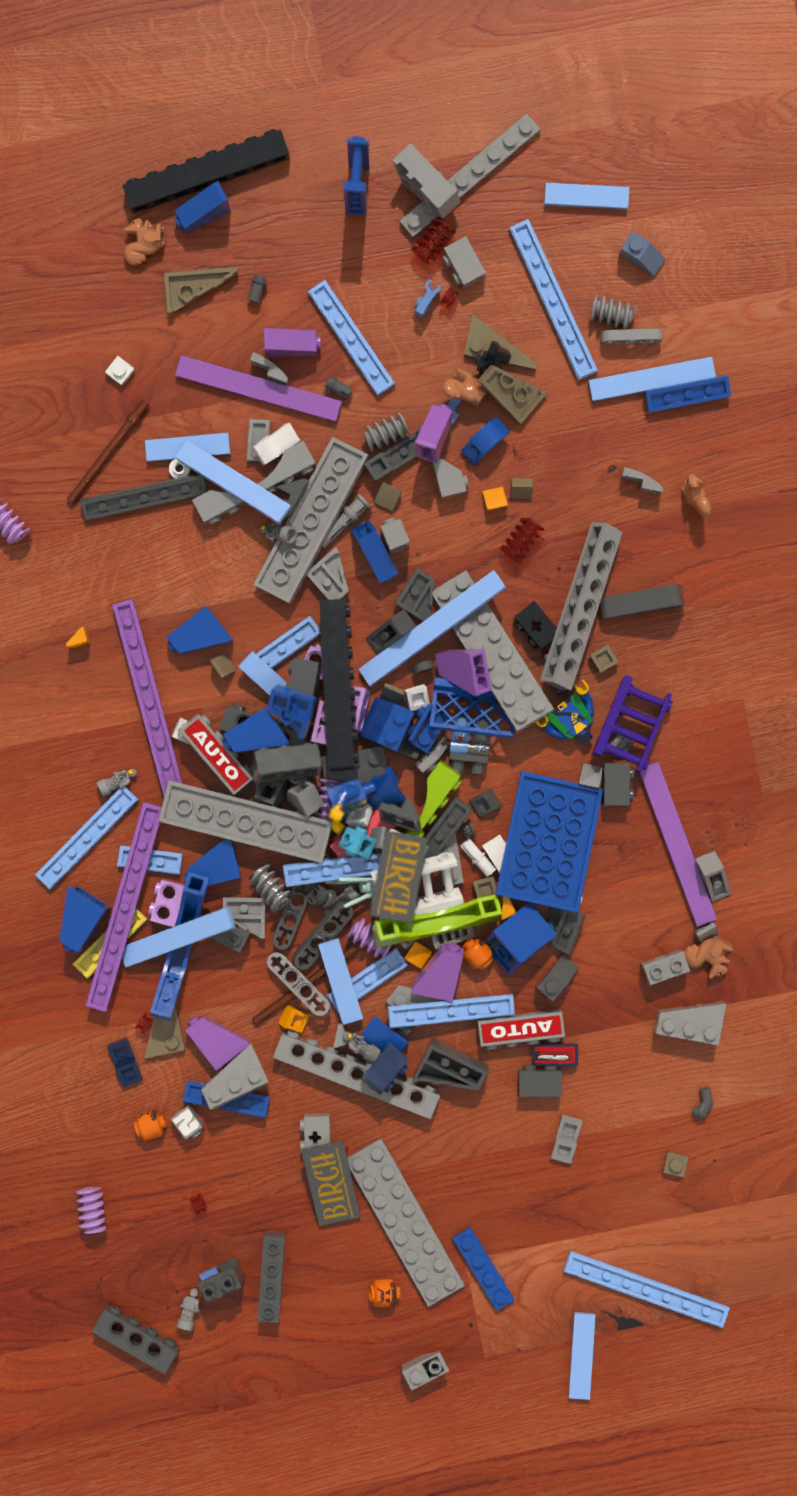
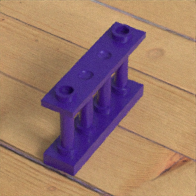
[591,675,673,774]

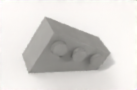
[392,143,461,219]
[653,1001,726,1045]
[201,1044,269,1111]

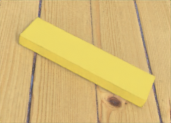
[73,908,147,979]

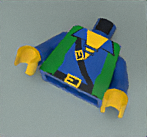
[535,679,594,744]
[326,779,377,835]

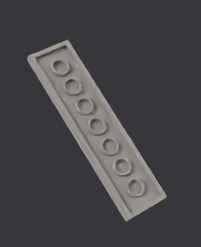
[253,437,370,604]
[432,571,554,733]
[159,780,333,863]
[347,1138,465,1307]

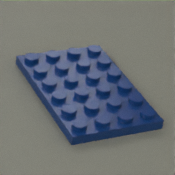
[495,771,603,913]

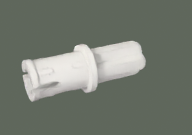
[461,839,497,877]

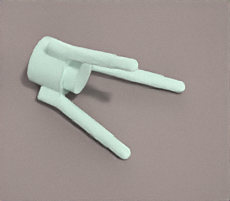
[325,876,375,908]

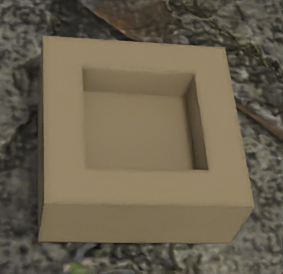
[589,644,618,673]
[473,876,499,898]
[662,1151,688,1178]

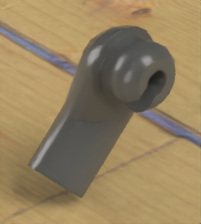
[693,1087,713,1118]

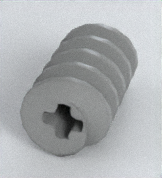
[590,293,637,330]
[363,413,410,452]
[249,864,291,912]

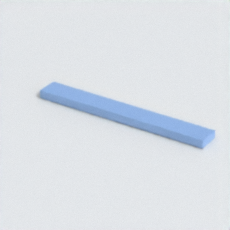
[509,219,598,381]
[358,570,507,687]
[563,1250,730,1328]

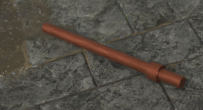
[67,400,149,504]
[252,944,359,1025]

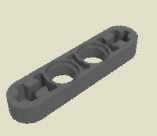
[273,883,315,950]
[292,901,353,970]

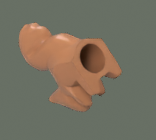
[124,218,165,266]
[442,368,488,407]
[681,474,711,519]
[684,936,734,979]

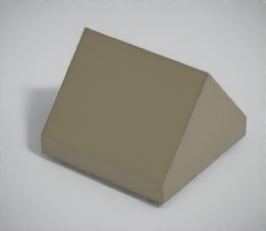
[511,478,533,499]

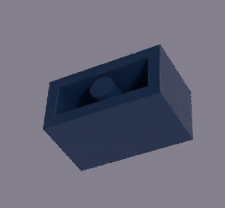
[361,1044,409,1095]

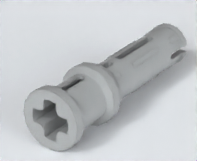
[323,494,372,548]

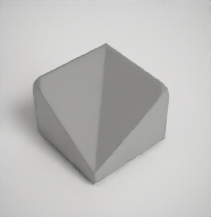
[578,763,603,788]

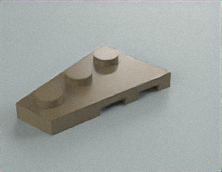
[478,365,547,424]

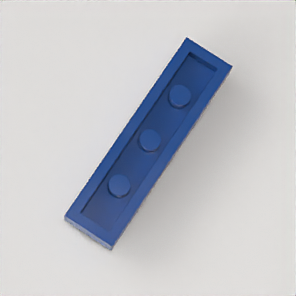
[645,375,731,413]
[183,1081,270,1119]
[452,1226,515,1311]

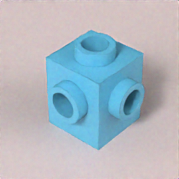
[339,826,377,859]

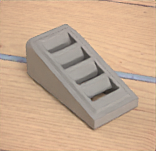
[431,927,475,950]

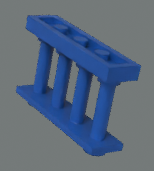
[344,136,370,215]

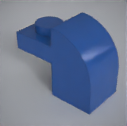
[460,417,510,466]

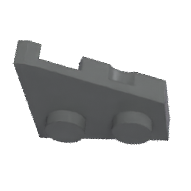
[394,568,435,621]
[548,907,586,954]

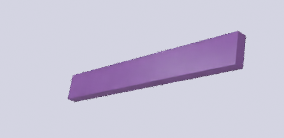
[175,355,342,422]
[639,762,717,927]

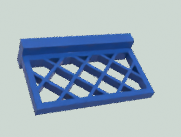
[429,678,515,739]

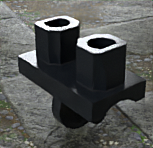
[474,341,511,376]

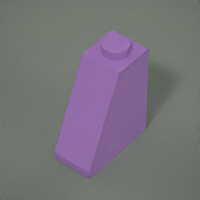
[264,328,321,358]
[415,404,453,463]
[435,649,492,696]
[411,944,464,1002]
[185,1016,251,1071]

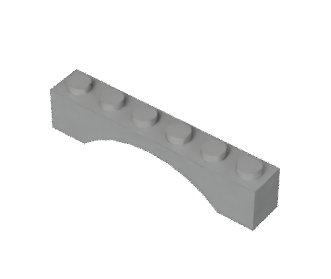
[192,441,316,525]

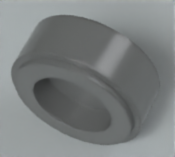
[413,660,435,675]

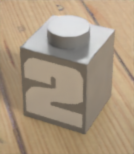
[171,1103,205,1140]

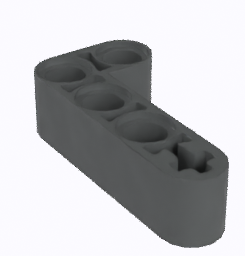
[599,584,685,619]

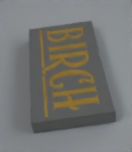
[369,830,428,923]
[302,1140,360,1226]

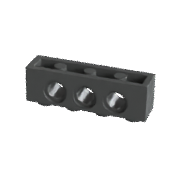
[219,703,307,749]
[258,1231,286,1323]
[91,1305,180,1374]

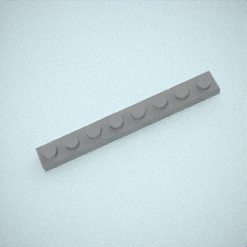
[400,114,540,239]

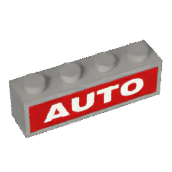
[178,714,253,795]
[477,1009,565,1050]

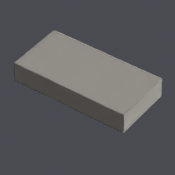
[246,419,271,463]

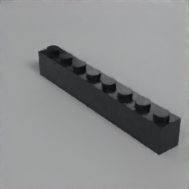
[122,129,290,214]
[319,599,359,771]

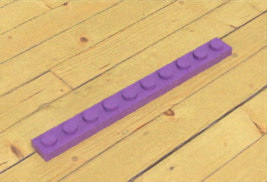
[112,599,183,797]
[86,802,162,1012]

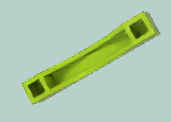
[375,760,462,852]
[372,895,502,948]

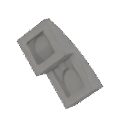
[250,352,289,386]
[621,467,663,495]
[551,1114,582,1164]

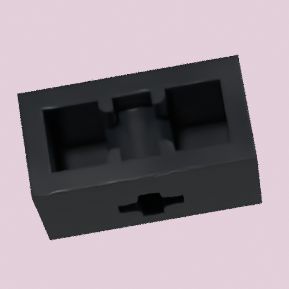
[514,601,557,650]

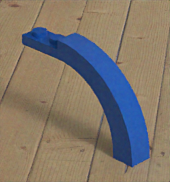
[150,872,209,1021]

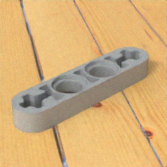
[267,952,331,1016]

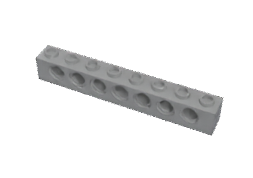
[540,522,623,691]
[273,1030,440,1119]

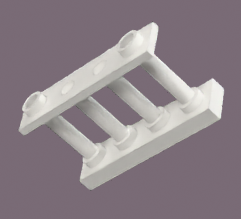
[370,852,464,919]

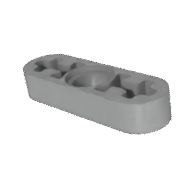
[601,329,662,344]

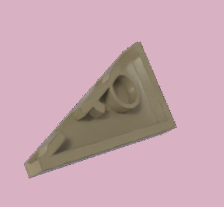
[164,267,238,315]
[464,315,537,371]
[145,1003,186,1059]

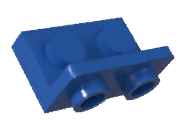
[405,704,447,754]

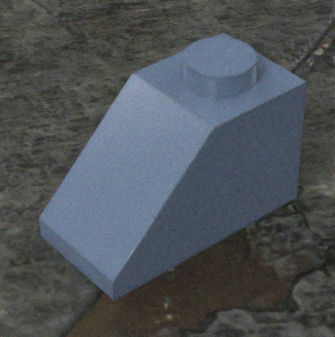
[619,231,665,277]

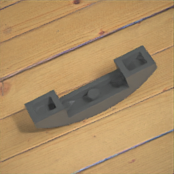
[364,427,422,482]

